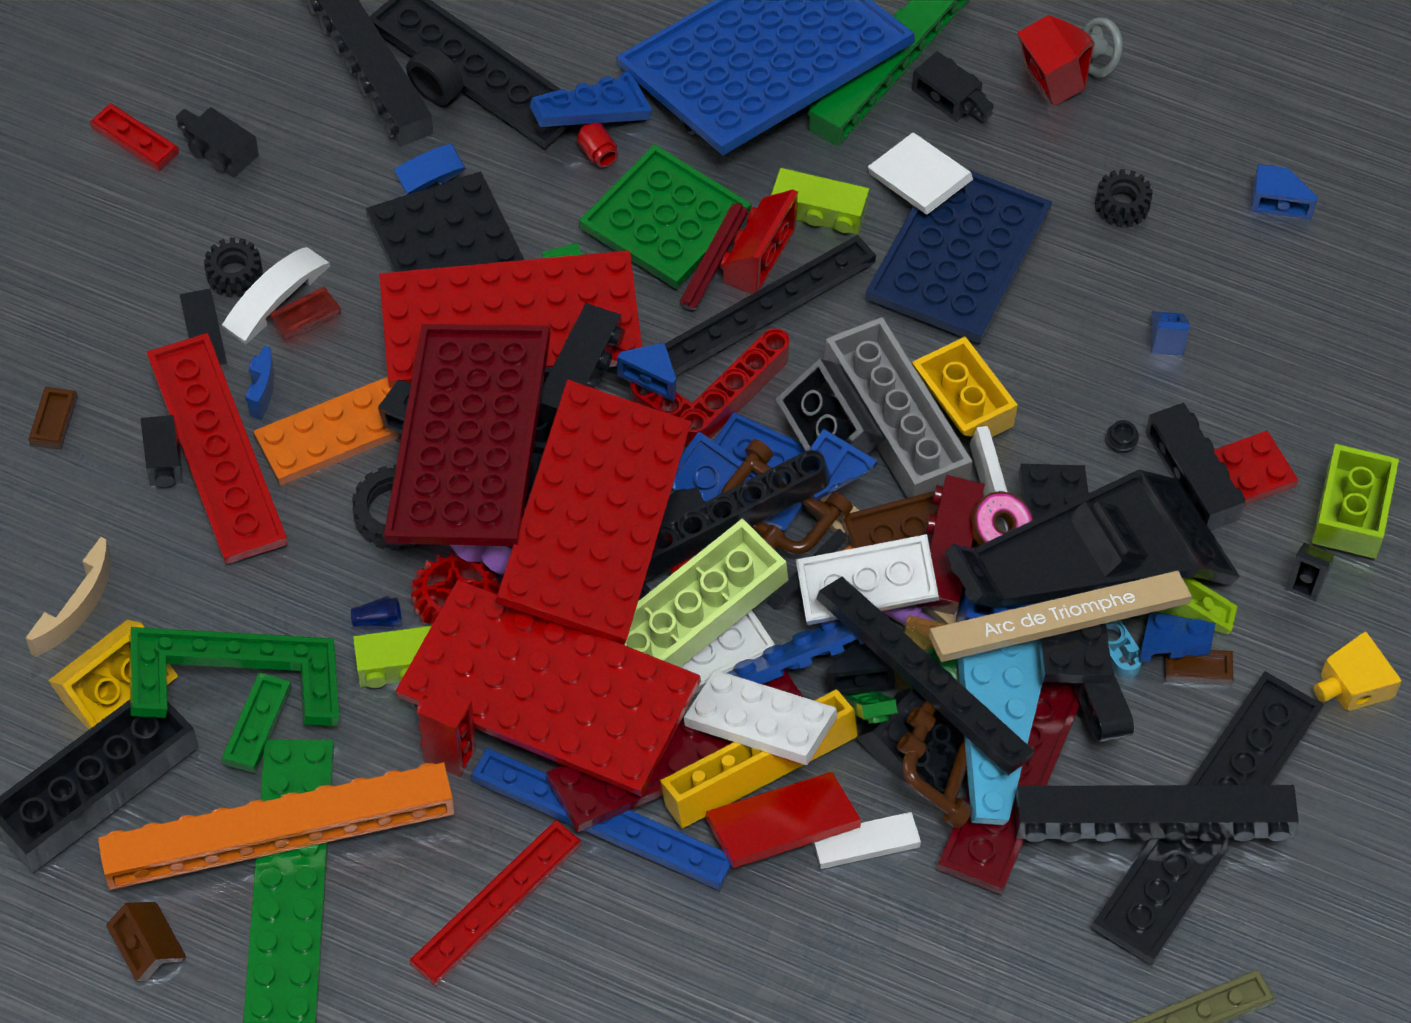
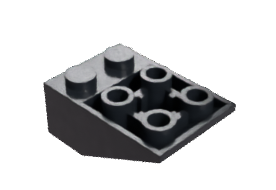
[856,687,968,794]

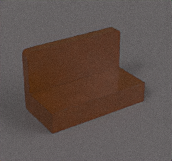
[106,902,186,981]

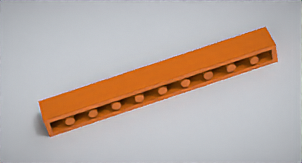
[98,762,454,890]

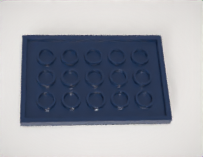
[865,169,1052,344]

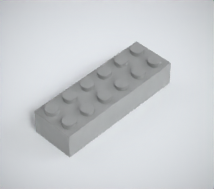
[824,317,973,498]

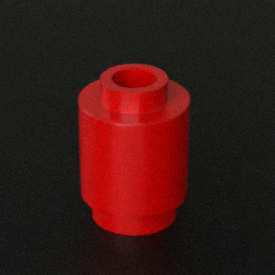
[577,122,618,168]

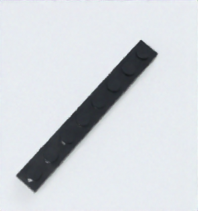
[665,235,876,376]
[816,576,1035,775]

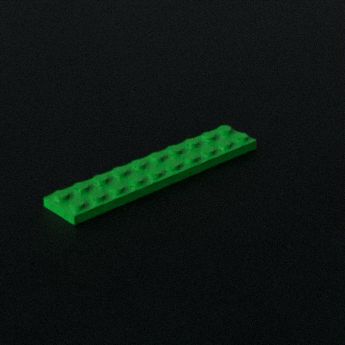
[243,739,334,1023]

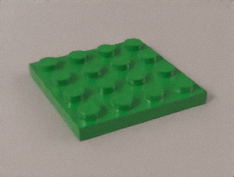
[579,144,752,289]

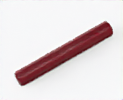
[680,203,748,310]

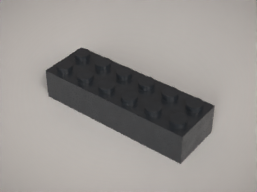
[0,700,198,873]

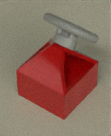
[1017,15,1123,106]

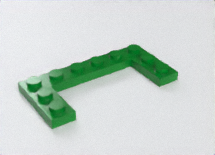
[129,627,339,726]

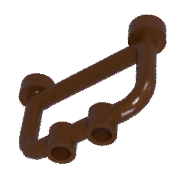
[721,439,853,554]
[897,700,972,829]

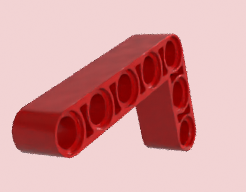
[630,328,790,448]

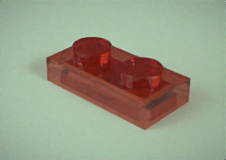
[270,286,341,342]

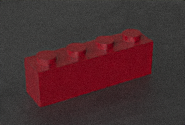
[916,475,985,615]

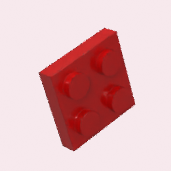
[1214,430,1298,506]

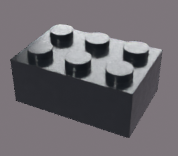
[775,358,885,454]

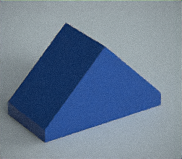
[1152,311,1190,356]
[617,343,676,401]

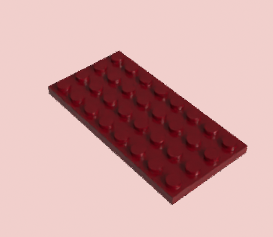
[384,324,551,546]

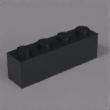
[538,303,625,424]
[1145,403,1245,530]

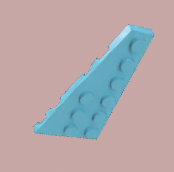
[958,639,1043,825]

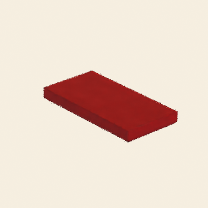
[706,772,861,868]

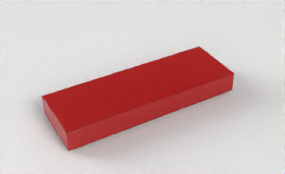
[90,103,179,172]

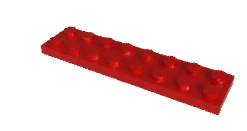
[147,333,288,565]

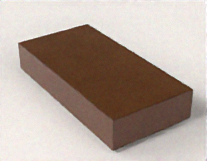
[28,387,78,450]
[1164,650,1234,686]

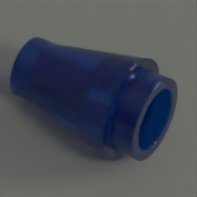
[351,596,402,628]

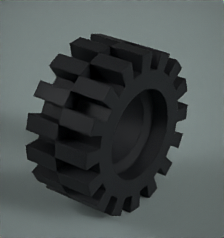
[1095,169,1153,228]
[204,237,263,298]

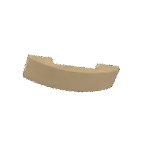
[25,537,111,657]

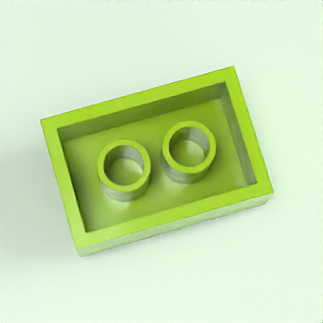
[1312,444,1399,559]

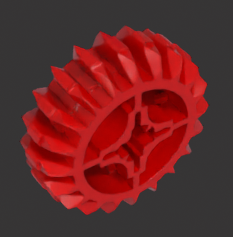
[411,551,500,626]

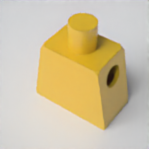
[1313,632,1402,711]

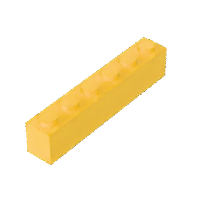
[660,689,858,829]

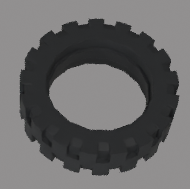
[352,465,415,551]

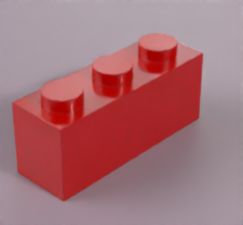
[416,685,476,777]

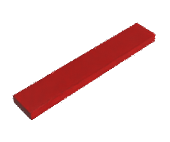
[409,820,581,987]

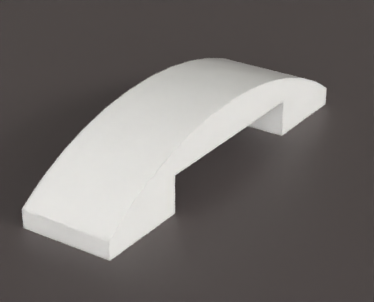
[222,247,330,345]

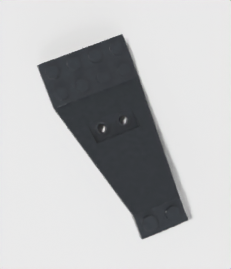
[945,469,1240,608]

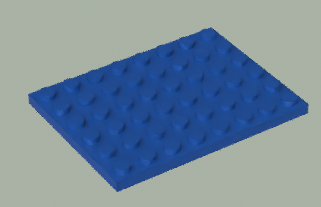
[616,0,915,155]

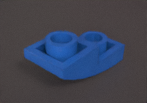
[394,143,466,194]
[245,346,274,420]

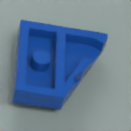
[788,429,877,501]
[1140,612,1215,662]

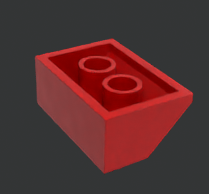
[720,189,798,294]

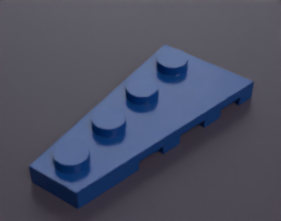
[530,71,652,127]
[672,432,804,533]
[727,620,864,684]

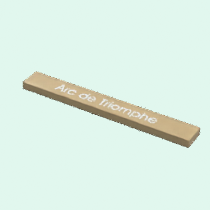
[929,571,1192,662]

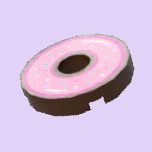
[970,491,1034,546]

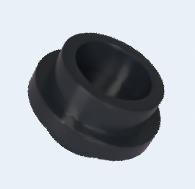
[1106,420,1139,451]

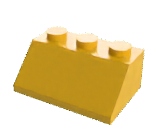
[912,336,1018,437]
[48,619,178,729]

